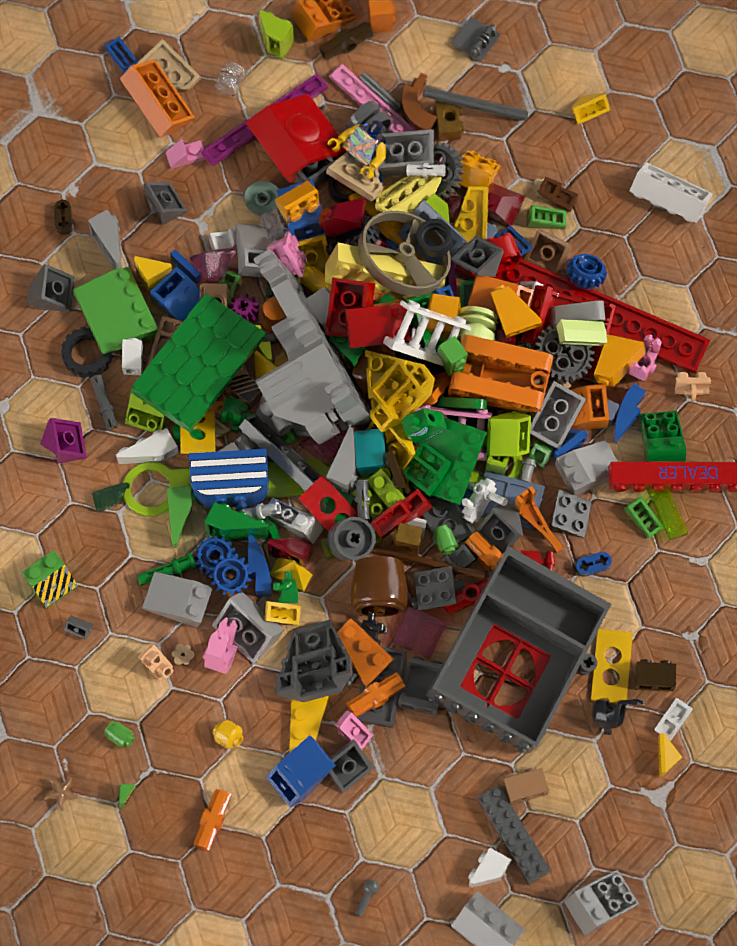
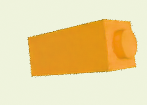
[491,285,542,338]
[594,334,646,386]

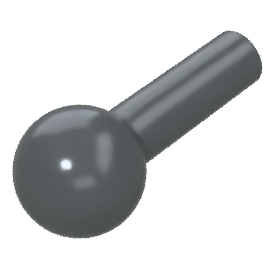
[355,879,379,917]

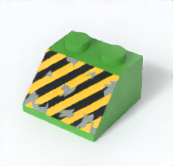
[22,550,78,609]

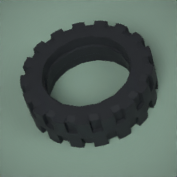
[61,327,113,378]

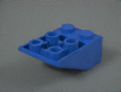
[277,179,328,241]
[150,267,200,321]
[266,735,336,808]

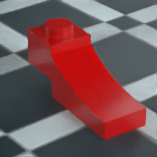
[371,489,433,539]

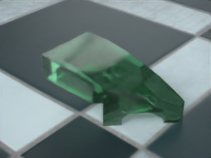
[92,482,130,512]

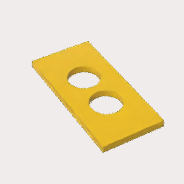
[180,411,215,454]
[591,629,633,704]

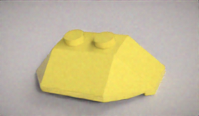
[375,176,442,214]

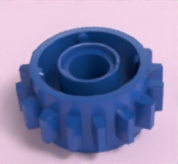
[566,254,607,290]
[194,536,236,577]
[209,552,252,596]

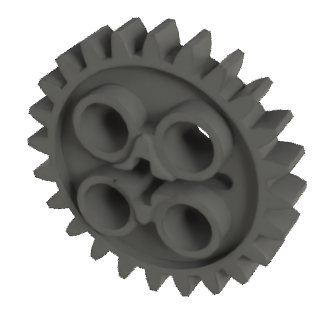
[434,142,465,201]
[533,323,594,384]

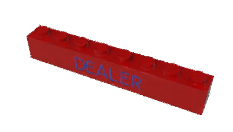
[607,462,737,492]

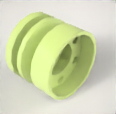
[457,306,498,342]

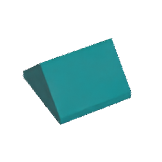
[354,428,386,477]

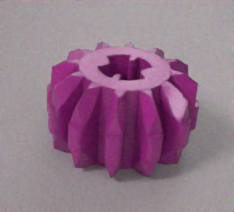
[228,293,259,322]

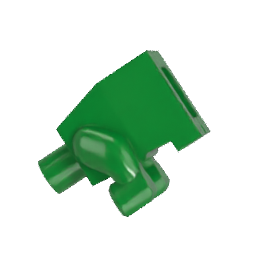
[220,396,254,433]
[273,571,298,603]

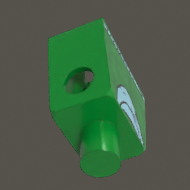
[401,408,448,445]

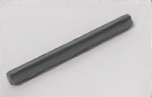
[423,86,528,121]

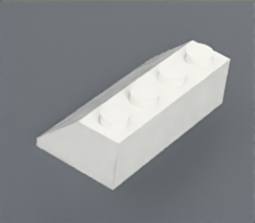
[630,163,713,223]

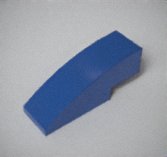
[613,383,646,444]
[248,535,272,596]

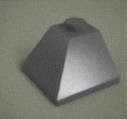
[27,264,75,312]
[475,502,523,553]

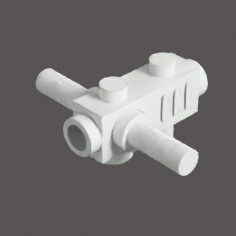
[462,478,508,523]

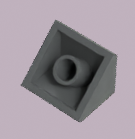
[143,182,187,225]
[451,236,504,277]
[327,739,373,793]

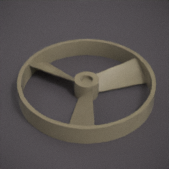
[358,211,451,296]

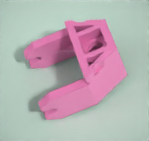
[628,335,662,381]
[203,617,238,674]

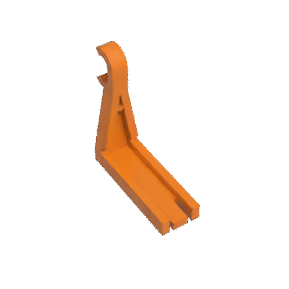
[514,486,563,553]

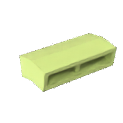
[556,319,607,346]

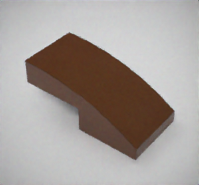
[537,177,579,213]

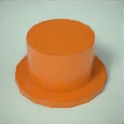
[258,296,287,332]

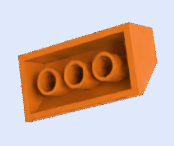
[120,59,195,138]

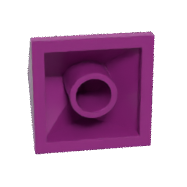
[40,418,87,464]

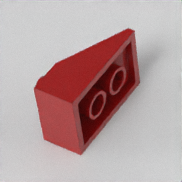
[325,277,376,338]
[345,301,410,348]

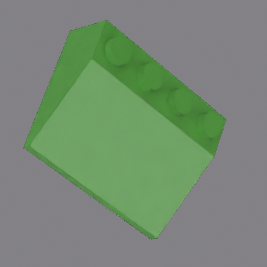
[73,266,158,354]

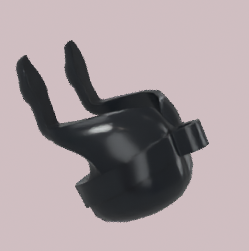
[592,698,645,735]

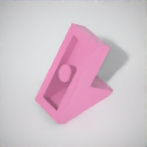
[166,140,206,169]
[335,710,373,750]

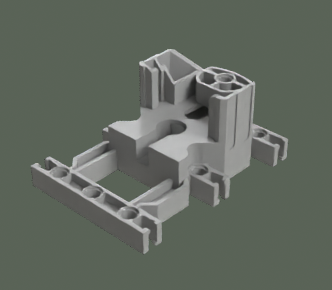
[254,249,372,444]

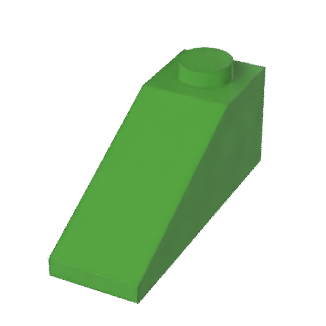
[167,486,196,548]

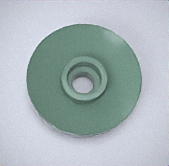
[244,181,278,215]

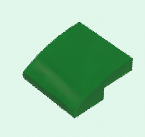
[404,441,451,497]

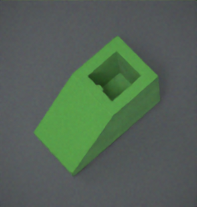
[437,336,468,376]

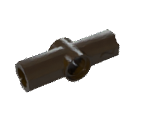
[319,21,373,61]

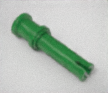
[137,552,196,586]

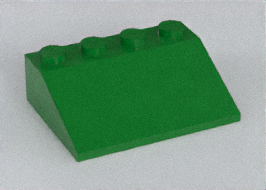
[409,417,487,505]

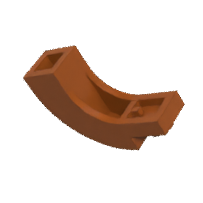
[402,73,437,131]

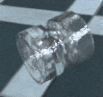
[214,61,246,96]

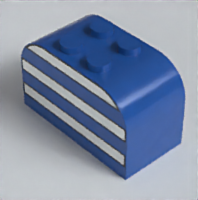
[189,449,269,509]

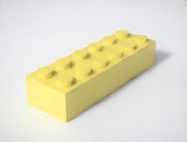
[325,242,445,301]

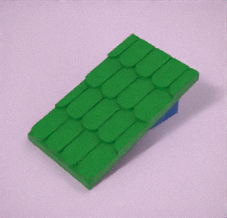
[131,293,266,433]

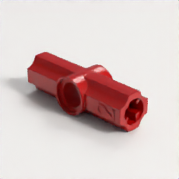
[444,576,489,616]

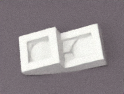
[208,227,237,253]
[654,698,693,741]

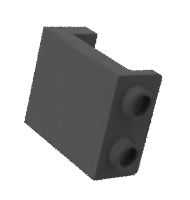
[398,656,443,715]

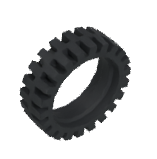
[326,215,380,256]

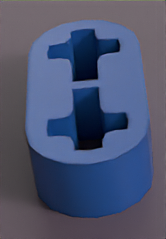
[575,552,612,577]

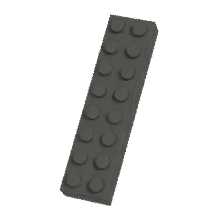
[239,415,321,491]
[477,785,551,885]

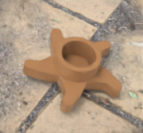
[44,777,79,811]

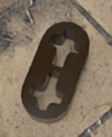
[54,199,73,235]

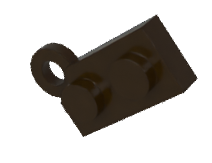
[385,450,413,496]

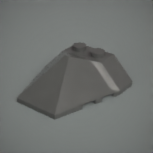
[276,620,352,702]

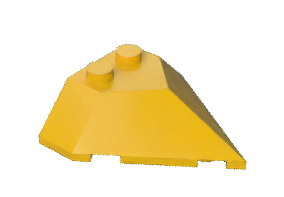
[365,350,435,432]

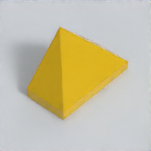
[572,93,610,125]
[254,351,277,380]
[270,558,313,592]
[264,601,301,625]
[658,733,682,777]

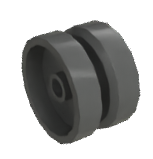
[346,100,393,143]
[328,517,375,561]

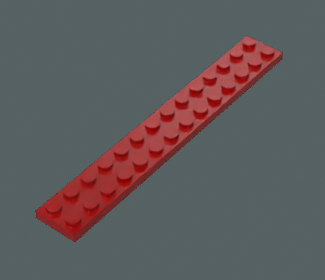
[455,259,711,374]

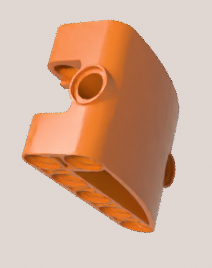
[448,334,553,412]

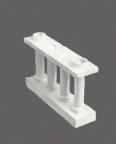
[383,300,472,366]

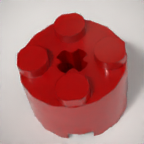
[486,233,522,274]

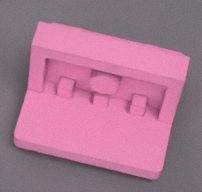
[267,231,307,277]

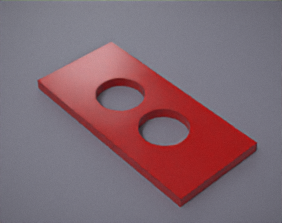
[297,475,358,542]

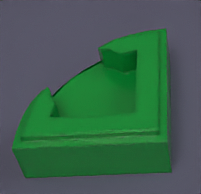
[262,517,281,539]

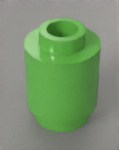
[433,525,458,555]
[104,721,135,749]

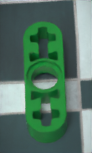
[437,397,487,410]

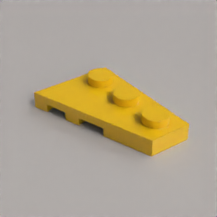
[454,187,488,243]

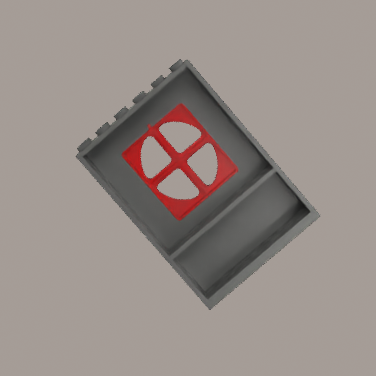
[426,546,612,754]

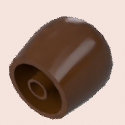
[351,556,408,617]

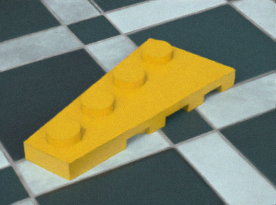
[289,696,329,753]

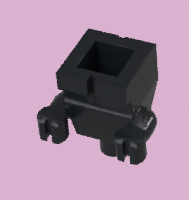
[361,613,388,645]

